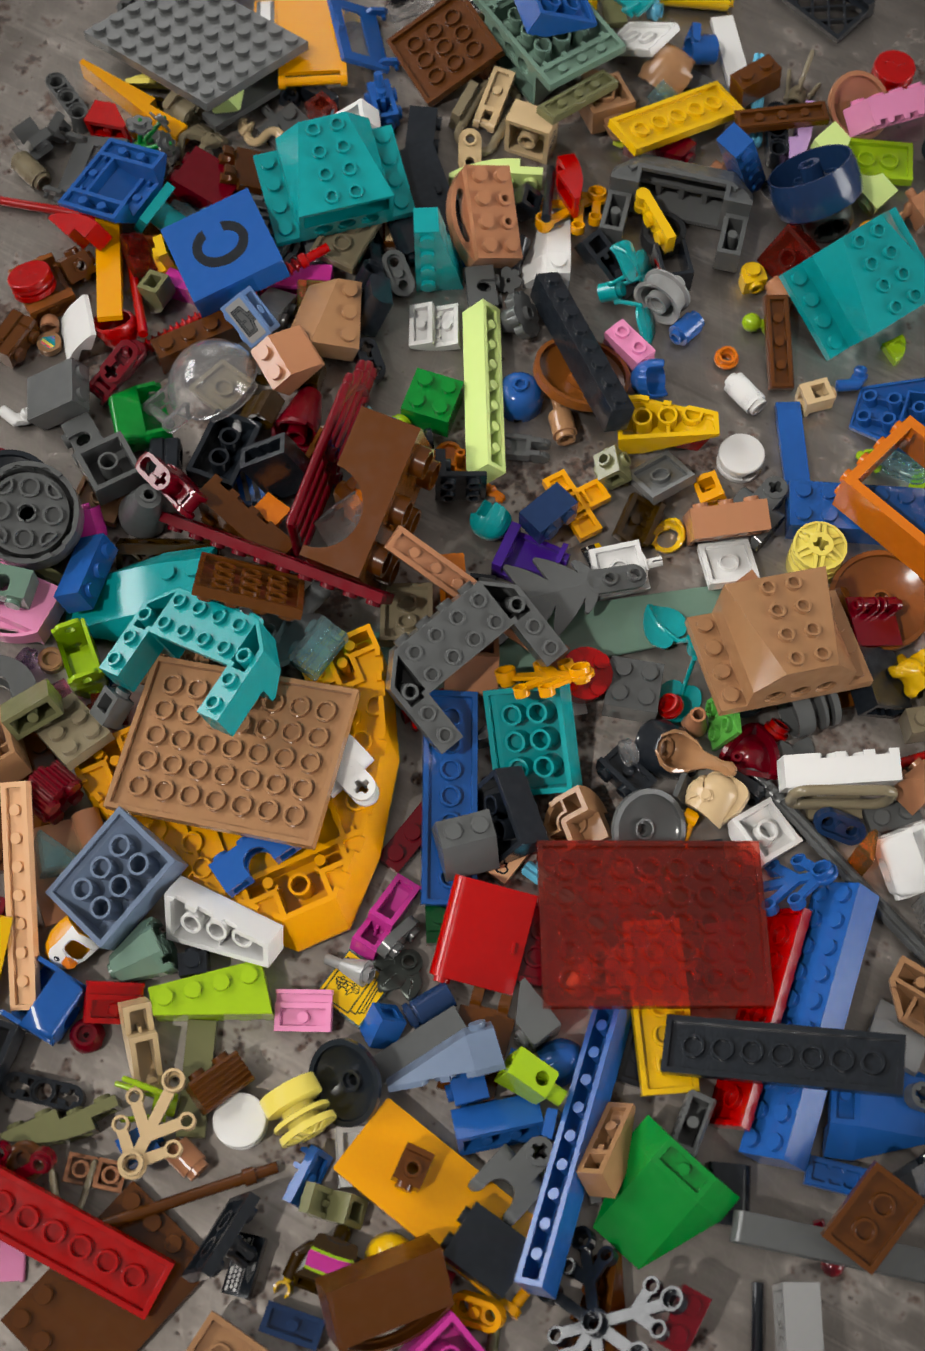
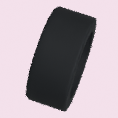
[640,211,686,259]

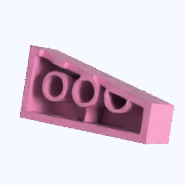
[843,82,925,138]

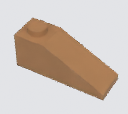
[576,1102,636,1198]

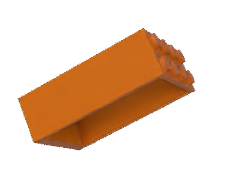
[832,415,925,581]

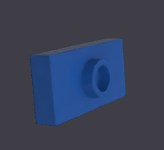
[802,1154,867,1196]

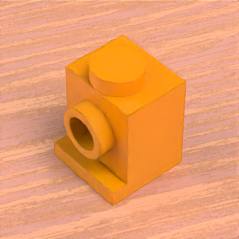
[693,470,727,506]

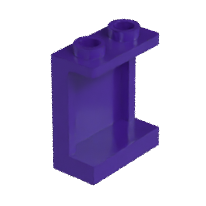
[491,521,571,583]

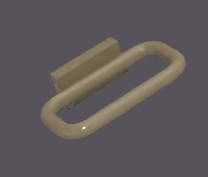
[448,79,522,156]
[785,785,898,822]

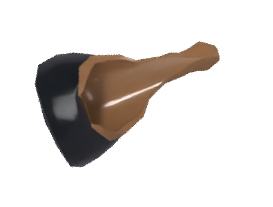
[635,719,737,780]

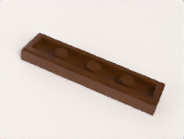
[733,101,830,133]
[763,295,795,391]

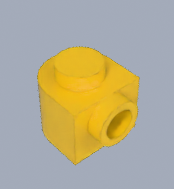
[738,262,768,295]

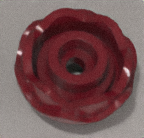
[69,1019,106,1054]

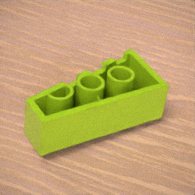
[148,962,275,1022]

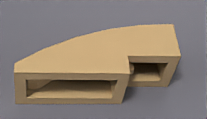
[118,996,164,1095]

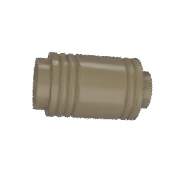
[11,151,52,191]

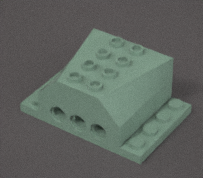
[472,0,626,106]

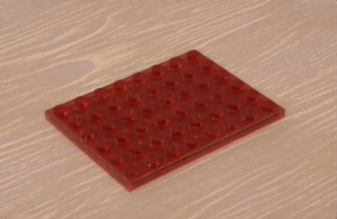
[536,840,775,1009]

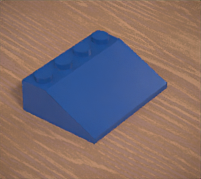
[514,0,598,37]

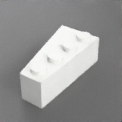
[776,747,903,793]
[164,875,283,968]

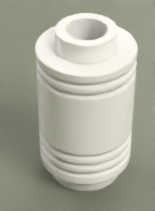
[724,372,767,416]

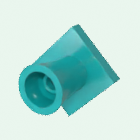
[133,181,186,235]

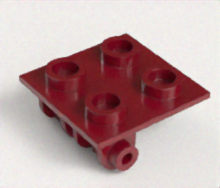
[845,597,903,647]

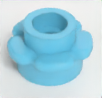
[646,0,664,22]

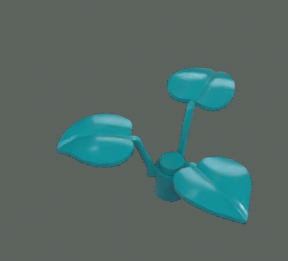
[597,240,655,344]
[643,604,702,723]

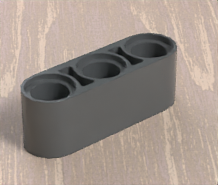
[45,72,89,134]

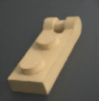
[472,65,516,134]

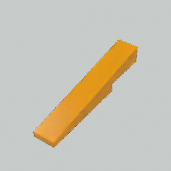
[79,59,190,147]
[95,217,124,322]

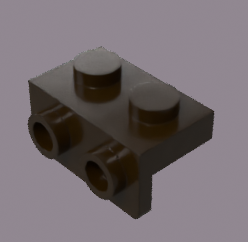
[612,492,666,549]

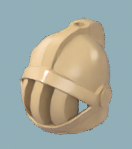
[685,771,750,830]

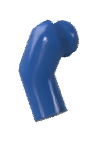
[836,365,868,392]

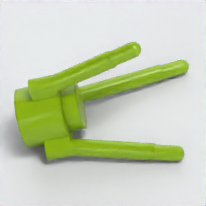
[114,1076,179,1123]

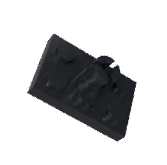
[181,1191,261,1283]

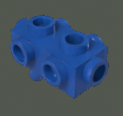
[363,71,403,130]

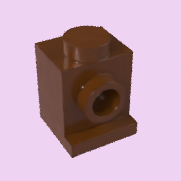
[391,1142,435,1194]

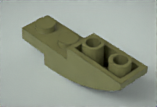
[0,1093,124,1146]

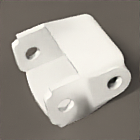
[873,819,925,901]

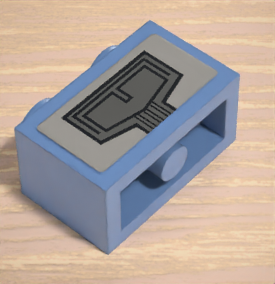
[220,285,281,348]

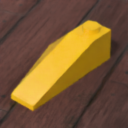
[618,394,720,454]

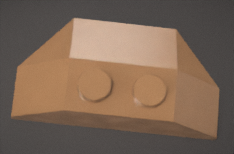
[888,955,925,1038]

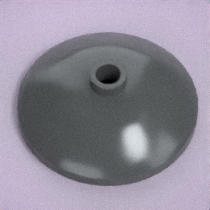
[611,788,686,871]

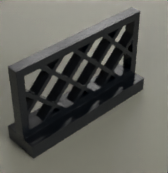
[781,0,876,44]

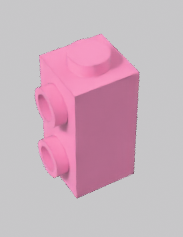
[603,318,656,373]

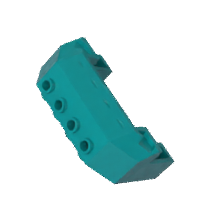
[99,588,281,737]

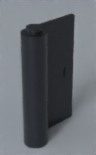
[386,140,464,266]

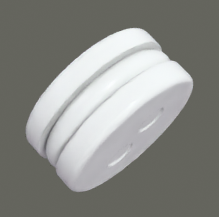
[716,433,765,483]
[213,1092,269,1150]

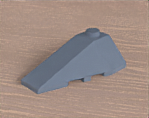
[386,1019,506,1092]

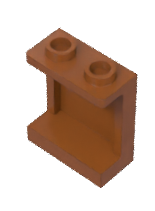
[8,252,76,326]

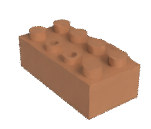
[446,165,523,268]

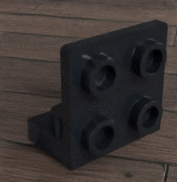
[435,449,487,502]

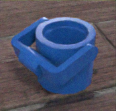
[683,22,719,65]

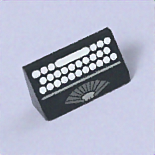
[221,1232,268,1300]

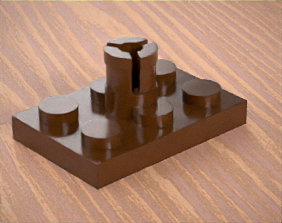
[820,1160,925,1275]

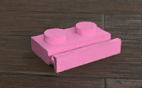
[274,989,334,1033]

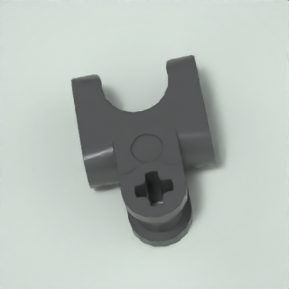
[733,476,788,552]
[468,1136,553,1226]

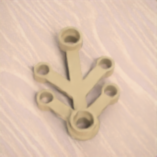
[111,1068,197,1180]

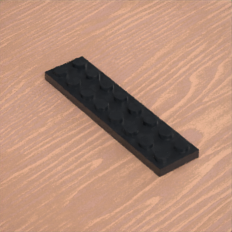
[660,1014,906,1098]

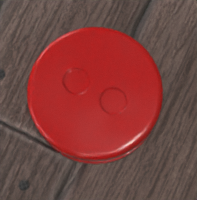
[871,50,916,93]
[7,260,57,303]

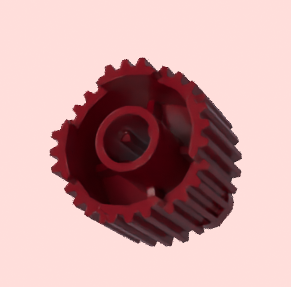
[27,759,84,825]

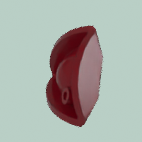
[719,722,780,780]

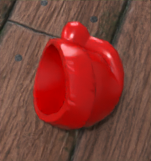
[93,309,139,349]

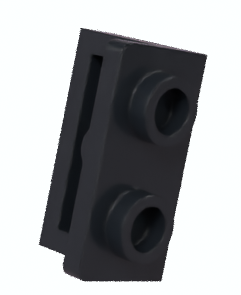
[595,744,658,799]

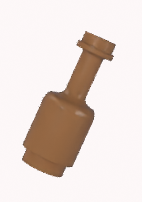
[546,395,577,446]

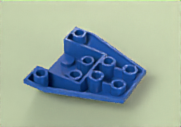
[849,377,925,456]
[822,1071,925,1161]

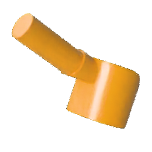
[683,808,699,848]

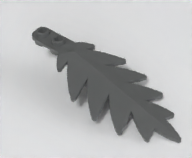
[478,557,647,647]

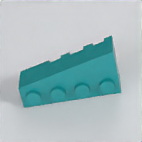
[413,207,464,292]

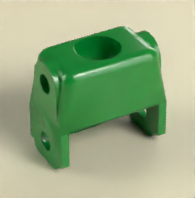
[108,381,174,452]

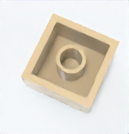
[504,99,558,165]

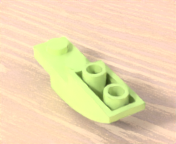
[449,158,543,190]

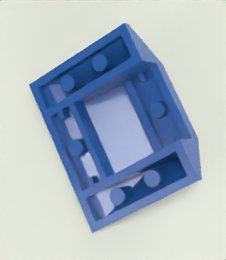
[57,137,167,223]

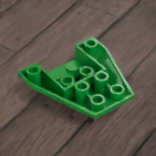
[593,1115,740,1270]

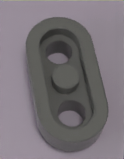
[382,249,415,298]
[376,915,421,959]

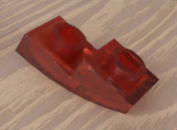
[120,232,158,277]

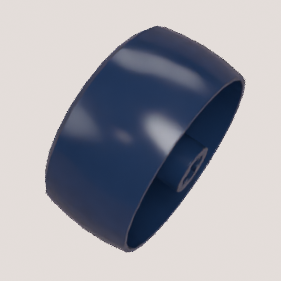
[768,144,863,225]

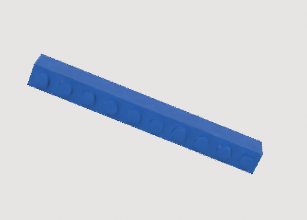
[514,997,632,1299]

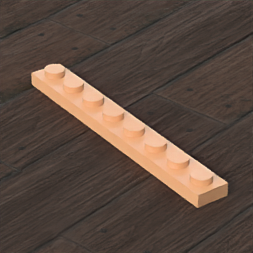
[0,781,41,1011]

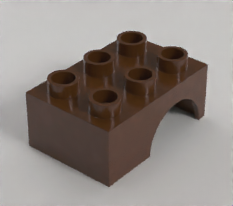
[299,406,441,588]

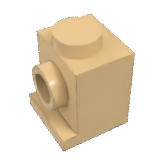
[795,377,836,418]

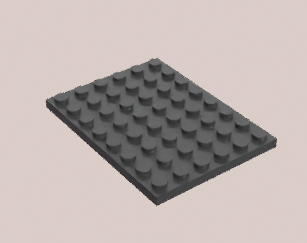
[83,0,309,112]

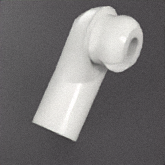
[0,405,31,427]

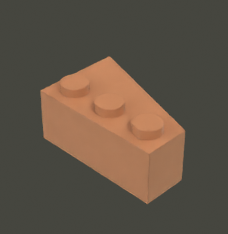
[682,495,772,547]

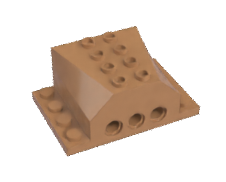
[685,566,873,716]

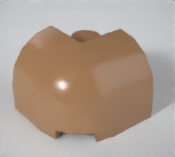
[637,42,696,99]
[543,785,612,860]

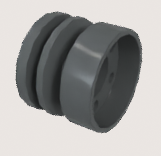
[776,693,842,739]

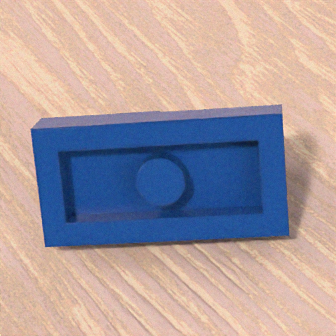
[282,1145,334,1209]

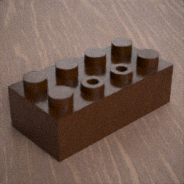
[314,1234,454,1351]

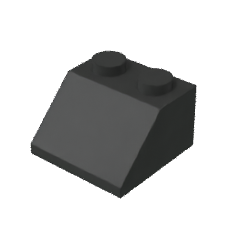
[431,809,500,882]
[513,978,561,1054]

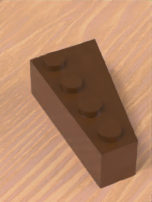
[198,474,295,569]

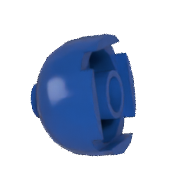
[503,372,544,422]

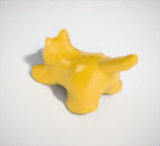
[888,649,925,699]

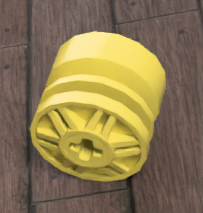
[786,521,847,584]
[259,1072,337,1148]

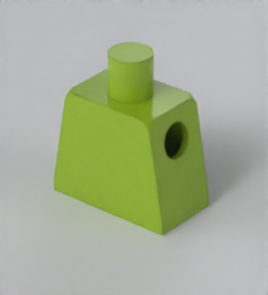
[494,1046,567,1106]

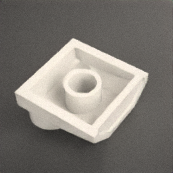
[727,797,804,869]

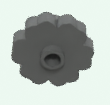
[500,290,540,340]

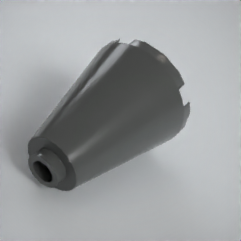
[118,484,169,538]

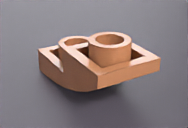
[61,1151,125,1194]

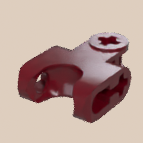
[89,339,148,407]
[135,452,209,520]

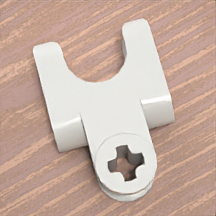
[331,733,380,807]

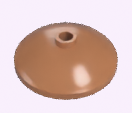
[828,70,887,139]

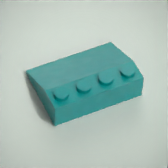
[483,683,583,795]

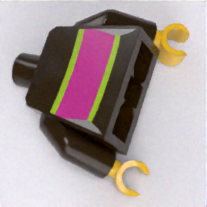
[273,1225,362,1299]

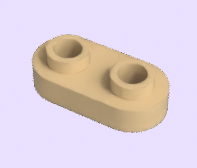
[458,128,482,169]

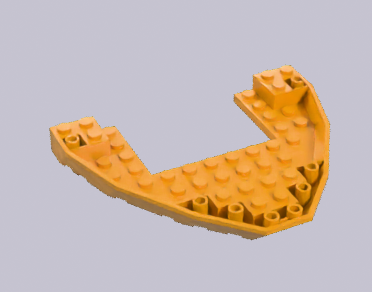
[74,623,400,952]

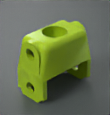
[51,618,109,699]

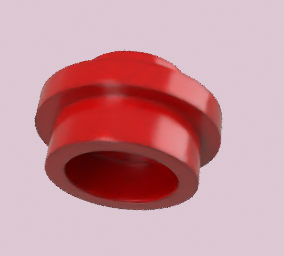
[658,693,684,719]
[764,718,790,742]

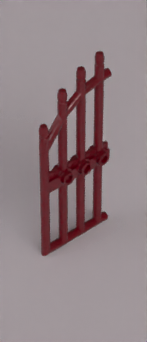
[286,359,378,561]

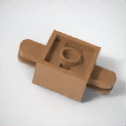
[576,69,636,141]

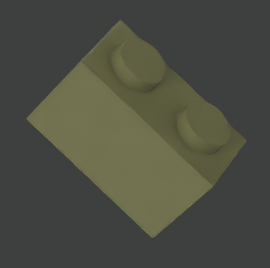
[0,678,64,741]

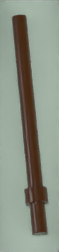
[102,1161,279,1227]

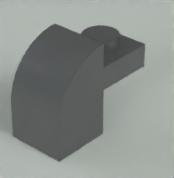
[8,117,54,160]

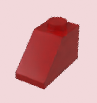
[84,100,133,143]

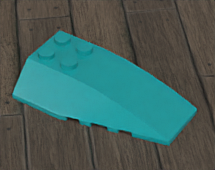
[65,546,217,642]

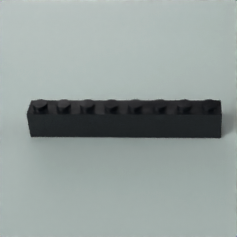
[530,272,635,432]

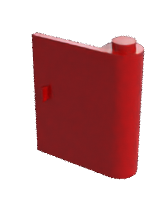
[429,874,538,996]

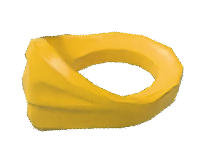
[652,518,686,554]

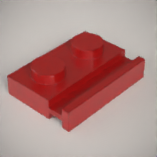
[82,980,145,1024]

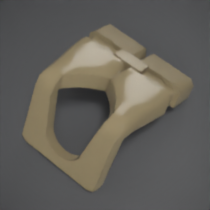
[177,123,229,162]

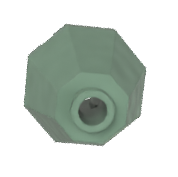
[107,916,178,982]

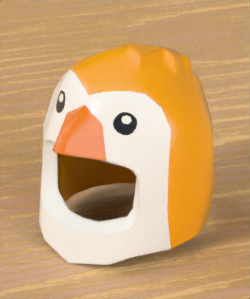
[44,915,99,969]

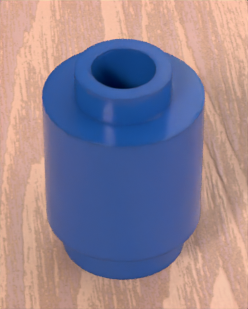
[669,311,705,346]

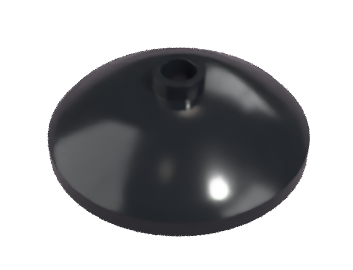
[308,1038,382,1128]

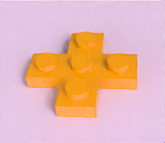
[542,469,611,543]

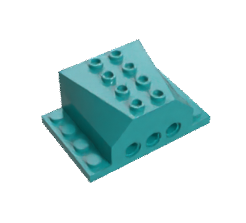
[253,111,415,247]
[778,206,925,361]

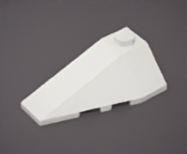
[521,209,571,290]

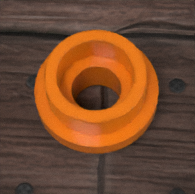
[714,346,739,370]

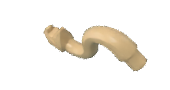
[238,118,284,147]

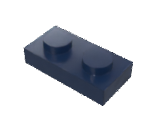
[258,1300,325,1351]

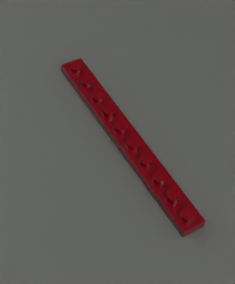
[159,511,395,608]

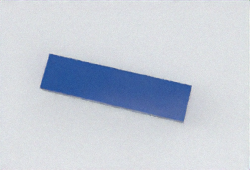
[774,401,810,485]

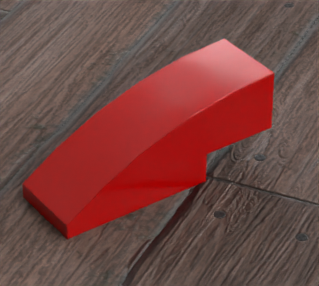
[555,153,583,218]
[48,213,113,252]

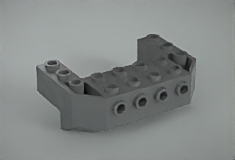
[599,154,754,273]
[385,580,569,754]

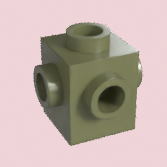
[593,445,632,490]

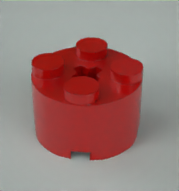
[557,647,613,704]

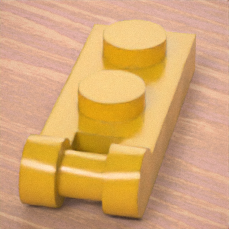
[634,187,676,253]

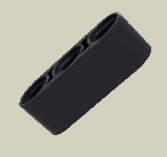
[763,101,789,170]

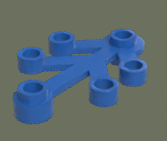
[731,853,839,917]

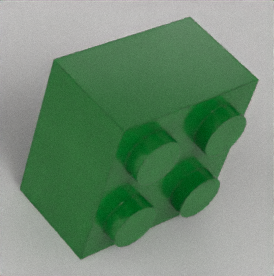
[401,368,464,438]

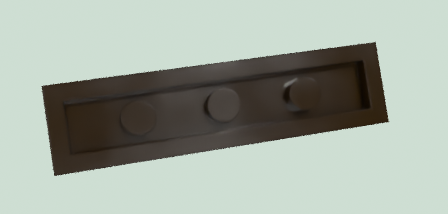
[115,538,222,570]

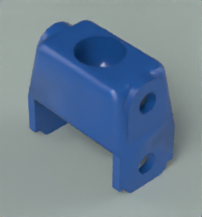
[0,955,86,1046]

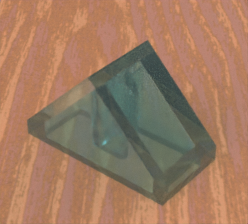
[34,830,77,879]

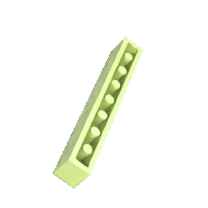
[462,299,506,484]

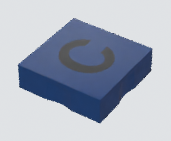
[160,188,290,318]

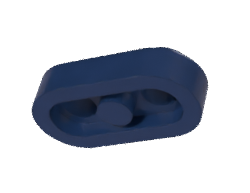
[813,807,867,846]

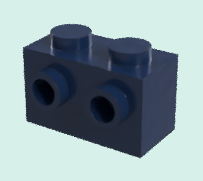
[519,482,578,544]

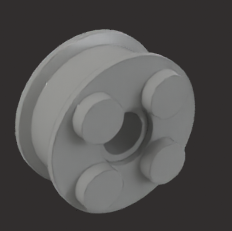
[634,268,691,325]

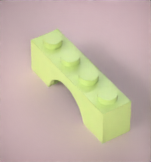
[810,121,898,216]

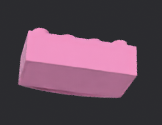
[0,561,65,645]

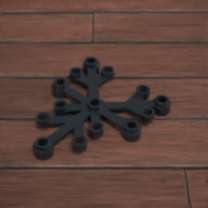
[537,1225,688,1351]

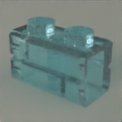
[288,615,349,682]

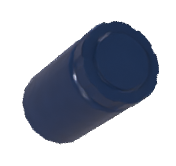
[401,982,457,1030]

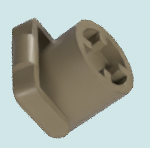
[162,91,204,128]

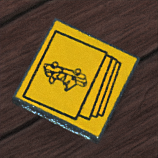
[317,949,388,1029]

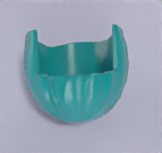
[469,499,512,541]

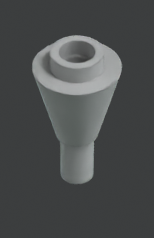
[324,953,376,987]

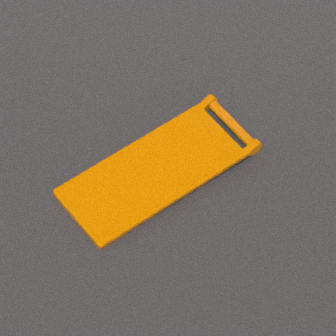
[276,0,348,90]
[333,1098,533,1321]

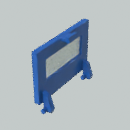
[327,0,400,74]

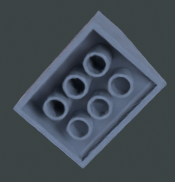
[45,806,189,951]

